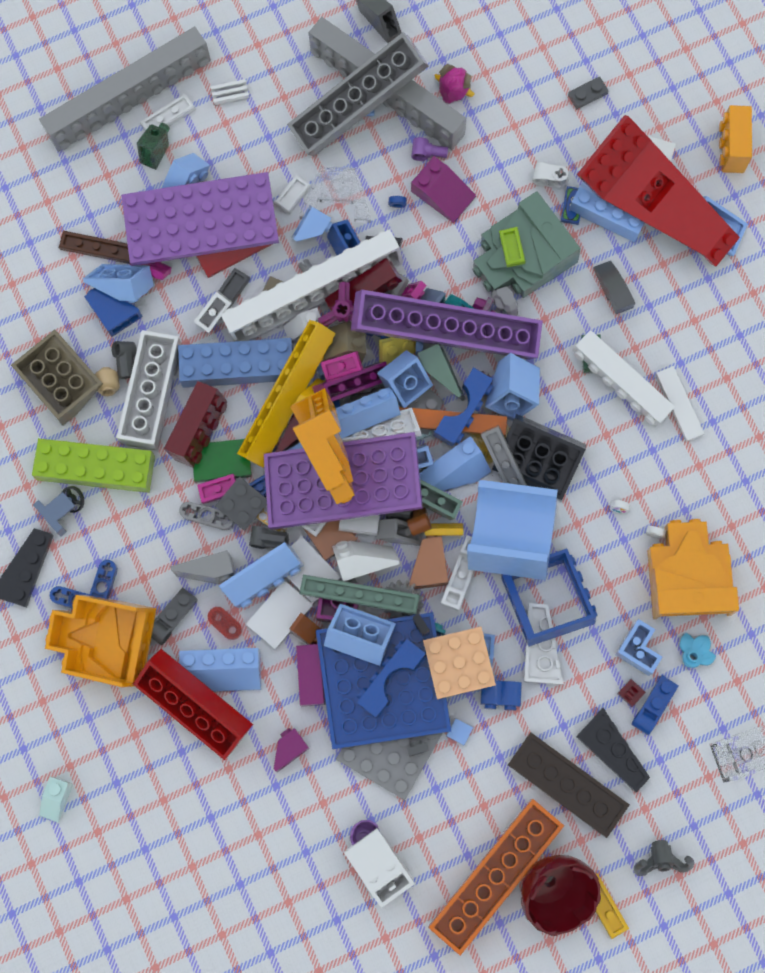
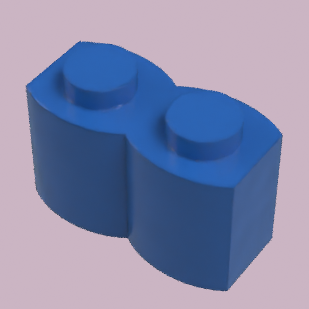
[481,680,522,711]

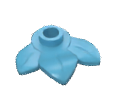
[679,633,716,668]

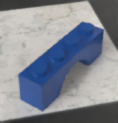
[433,367,493,447]
[357,639,426,718]

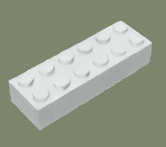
[117,330,182,450]

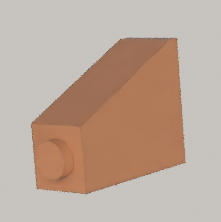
[409,536,448,590]

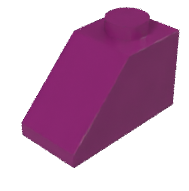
[274,728,310,772]

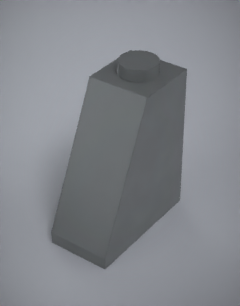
[356,0,402,43]

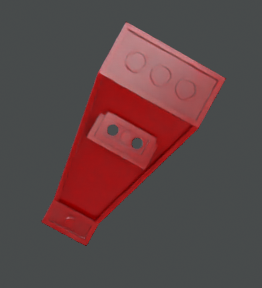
[577,115,740,267]

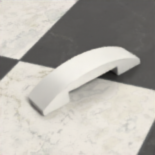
[440,535,474,611]

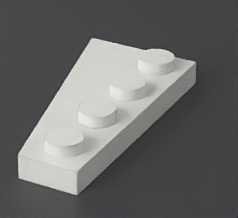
[342,407,422,442]

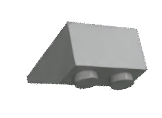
[170,550,236,584]

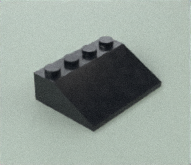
[492,414,586,500]

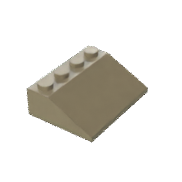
[11,329,103,425]

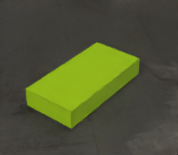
[499,227,525,268]

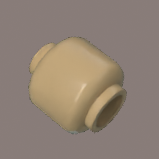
[95,367,120,396]

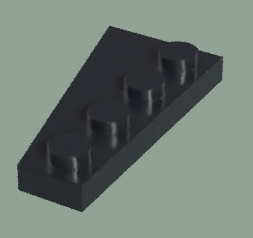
[576,707,650,793]

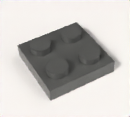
[215,476,267,531]

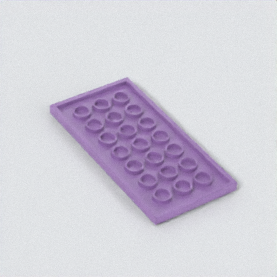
[121,172,279,266]
[264,432,423,530]

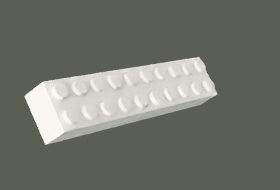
[221,229,403,341]

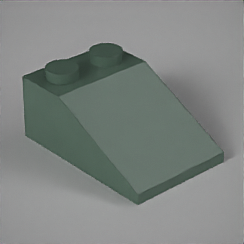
[418,343,465,401]

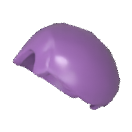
[350,820,379,846]

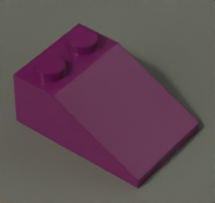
[411,156,476,223]

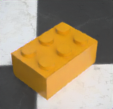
[719,105,752,173]

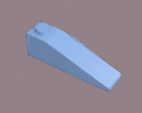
[420,436,491,491]

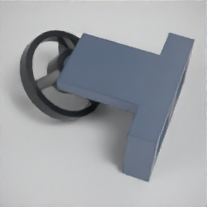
[33,486,84,536]

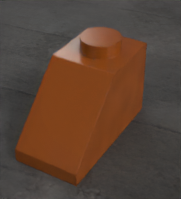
[289,613,321,645]

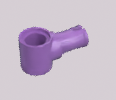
[411,137,448,161]

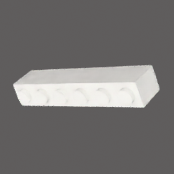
[572,330,675,426]

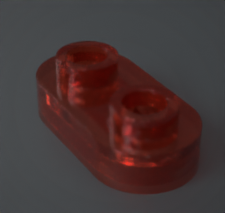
[208,607,242,640]

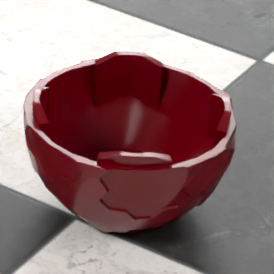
[521,855,601,936]

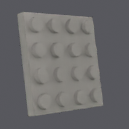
[336,733,443,800]

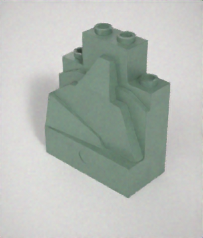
[472,191,581,298]

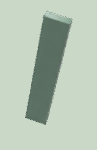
[299,574,420,615]

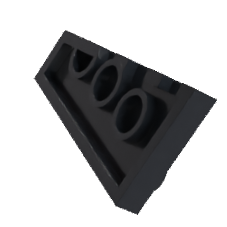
[0,528,54,608]

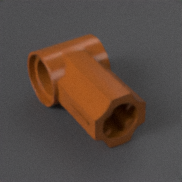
[407,507,432,536]

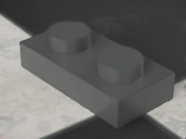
[568,76,609,110]

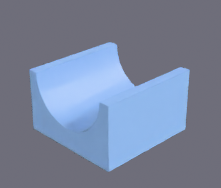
[467,480,558,580]

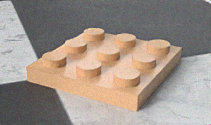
[423,627,496,700]

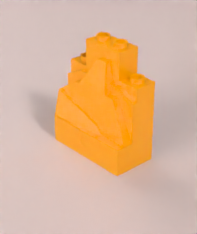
[290,388,355,504]
[647,519,739,619]
[45,595,157,687]

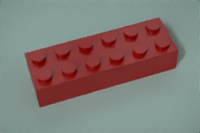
[133,649,254,760]

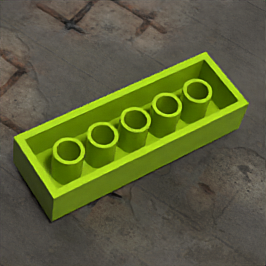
[32,438,155,493]

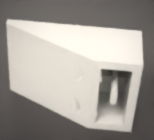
[344,828,415,908]

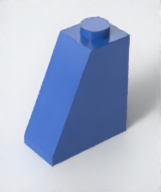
[84,288,143,337]

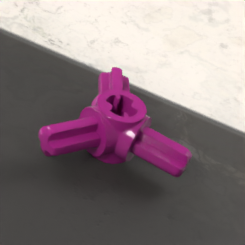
[318,282,354,327]

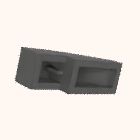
[593,261,635,314]

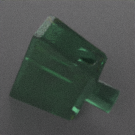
[137,123,170,170]

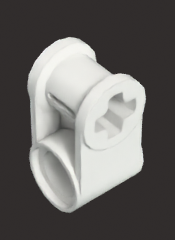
[532,162,569,189]

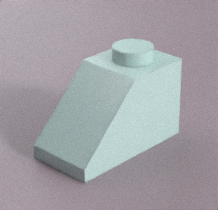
[39,777,73,822]

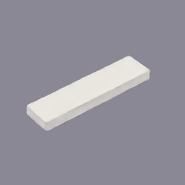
[655,366,705,442]

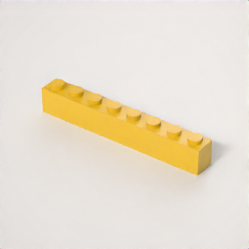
[237,320,336,468]

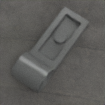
[151,587,198,645]

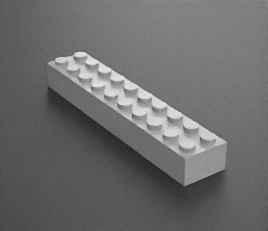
[308,17,467,150]
[39,26,211,152]

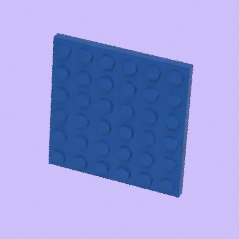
[316,612,452,749]

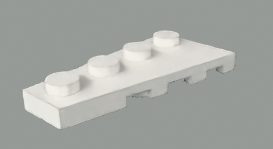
[524,603,564,685]

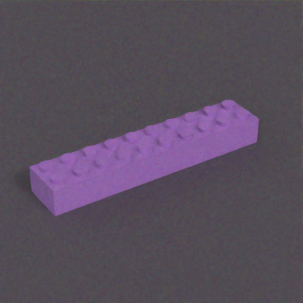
[351,290,543,360]

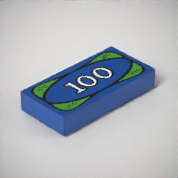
[561,186,580,225]

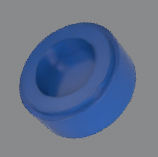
[388,196,407,208]

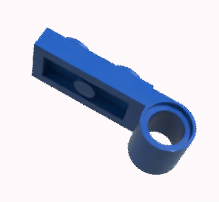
[631,675,679,735]

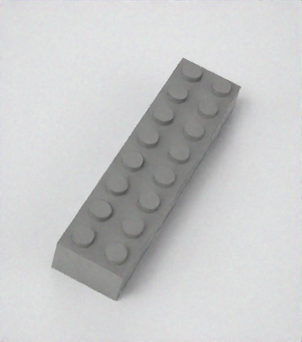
[287,32,429,157]

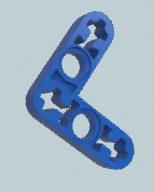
[49,560,118,609]

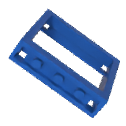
[501,549,598,647]

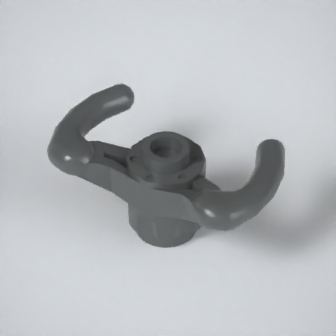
[633,840,695,876]

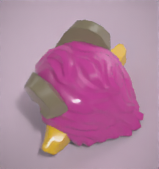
[435,64,475,104]

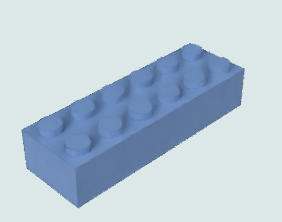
[178,338,293,388]

